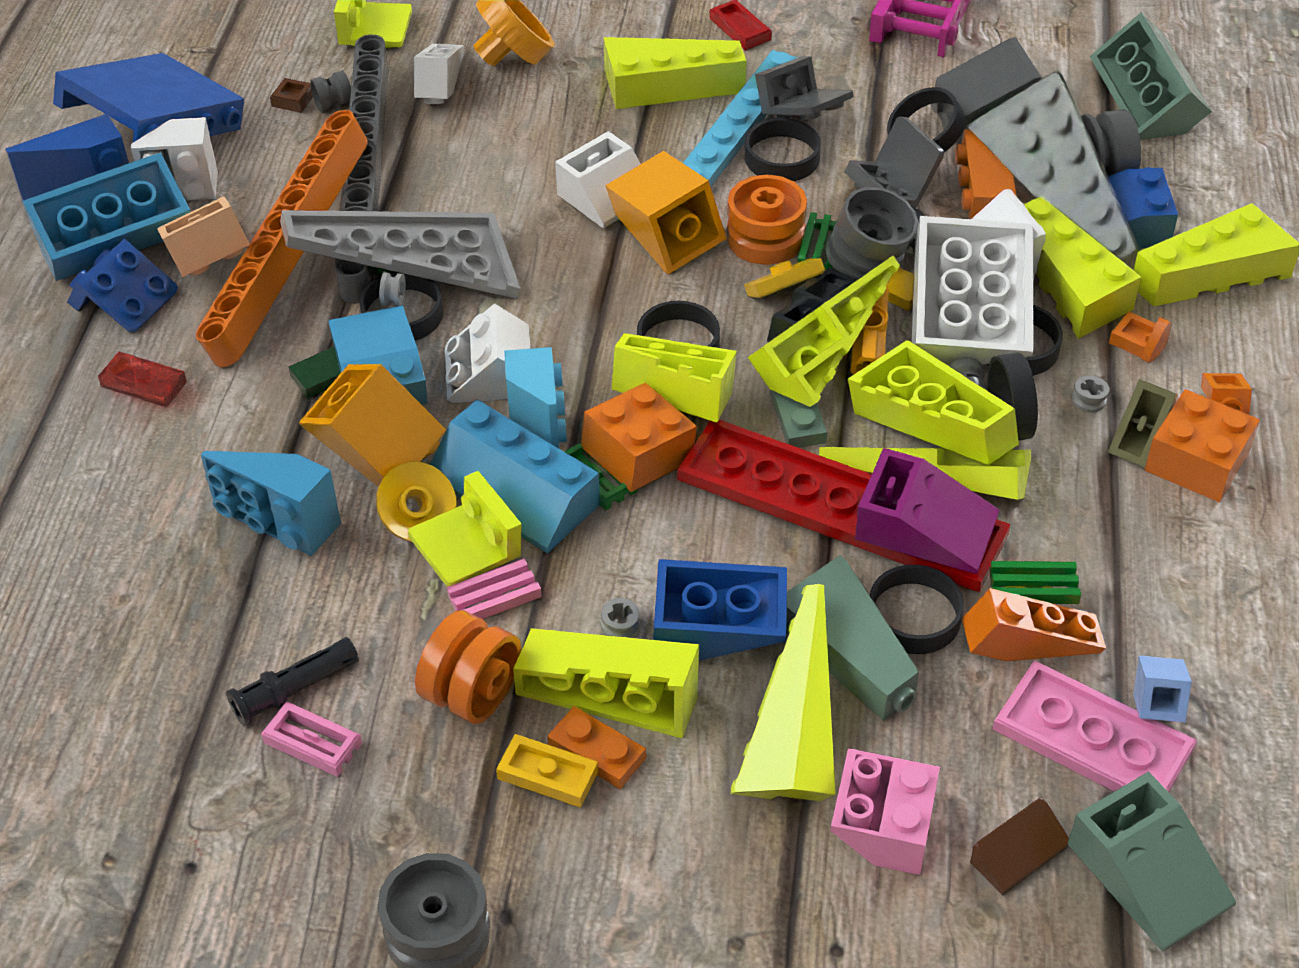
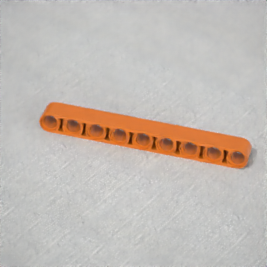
[196,109,368,367]

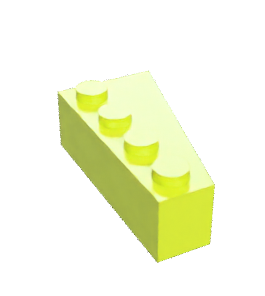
[603,37,747,109]
[1024,196,1141,339]
[1134,203,1299,307]
[848,340,1019,465]
[513,628,699,739]

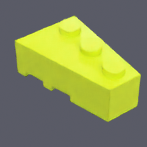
[611,333,737,422]

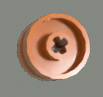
[727,174,807,265]
[415,610,521,725]

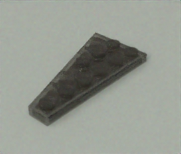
[966,70,1141,263]

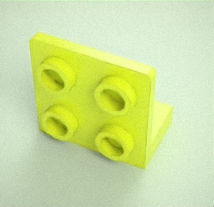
[334,0,412,48]
[408,471,522,587]

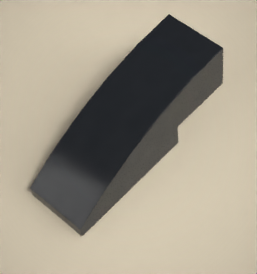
[767,268,857,342]

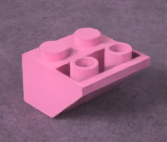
[830,748,940,875]

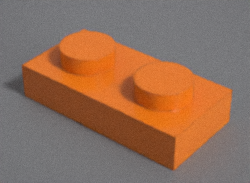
[547,706,646,789]

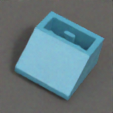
[504,347,567,449]

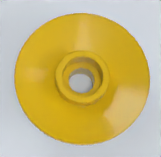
[376,462,457,542]

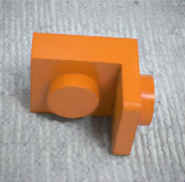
[1201,373,1252,415]

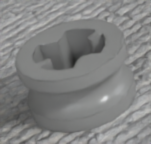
[379,273,406,307]
[1072,376,1110,412]
[600,598,639,638]

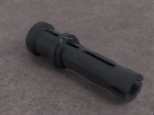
[226,637,359,726]

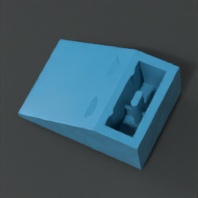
[201,451,341,556]

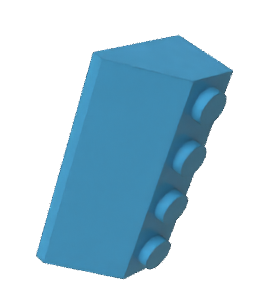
[23,152,191,281]
[430,400,600,554]

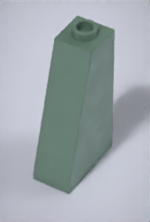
[786,555,919,721]

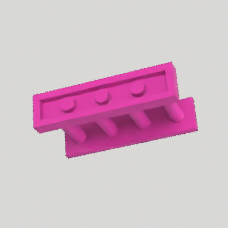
[869,0,971,57]

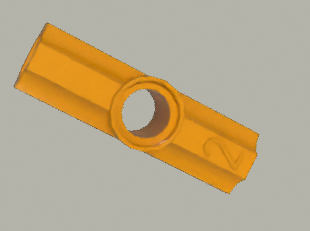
[850,286,889,374]

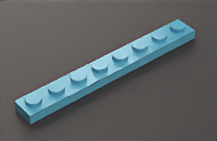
[683,50,798,187]

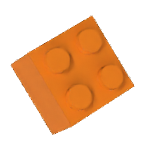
[581,382,697,492]
[1144,389,1260,502]

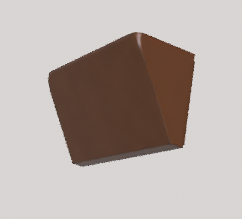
[970,797,1069,895]

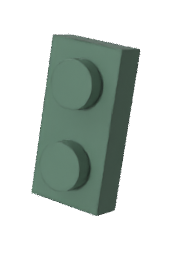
[770,390,827,447]

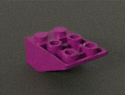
[855,448,999,574]

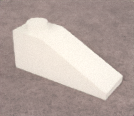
[414,44,464,104]

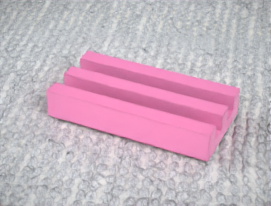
[447,559,542,619]
[261,701,362,777]

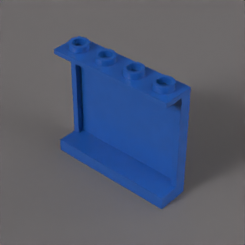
[53,53,245,143]

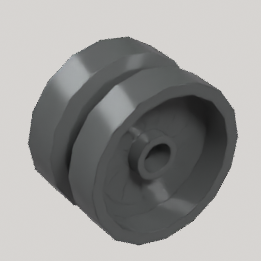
[377,853,490,968]

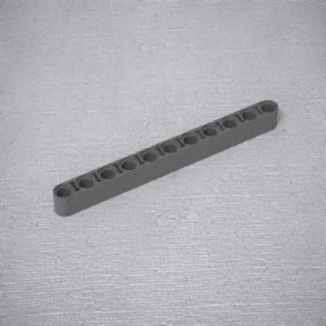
[335,34,389,303]

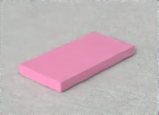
[992,660,1197,792]

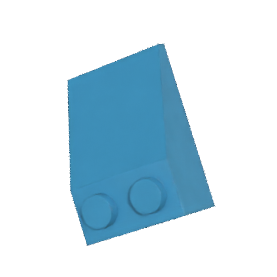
[328,305,428,405]

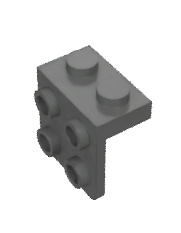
[755,56,854,120]
[844,117,944,209]

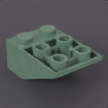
[1068,771,1236,952]

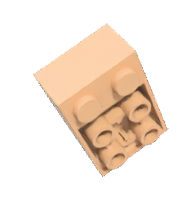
[157,196,250,277]

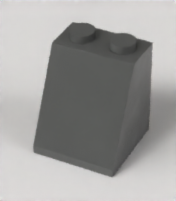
[931,37,1042,145]

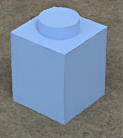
[1133,656,1192,722]

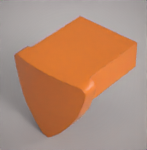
[1109,311,1172,363]

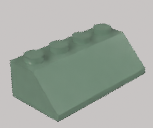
[1090,12,1212,140]

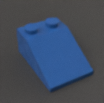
[5,114,129,202]
[1050,167,1178,250]
[653,559,787,661]

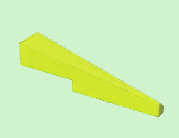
[748,256,900,407]
[819,447,1031,500]
[731,584,836,801]

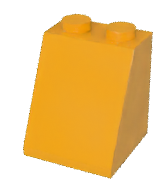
[605,151,727,275]
[298,364,446,486]

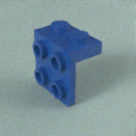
[67,238,178,332]

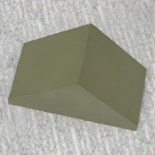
[1108,379,1178,468]

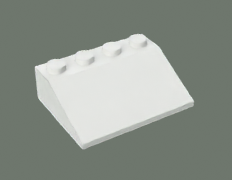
[912,216,1033,365]

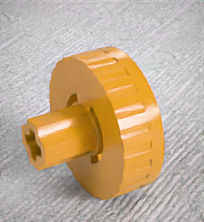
[473,0,555,67]

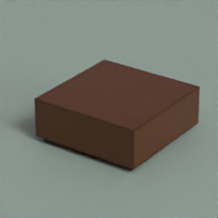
[270,78,313,113]

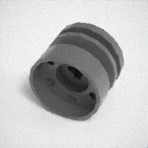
[1057,109,1141,191]
[825,187,918,280]

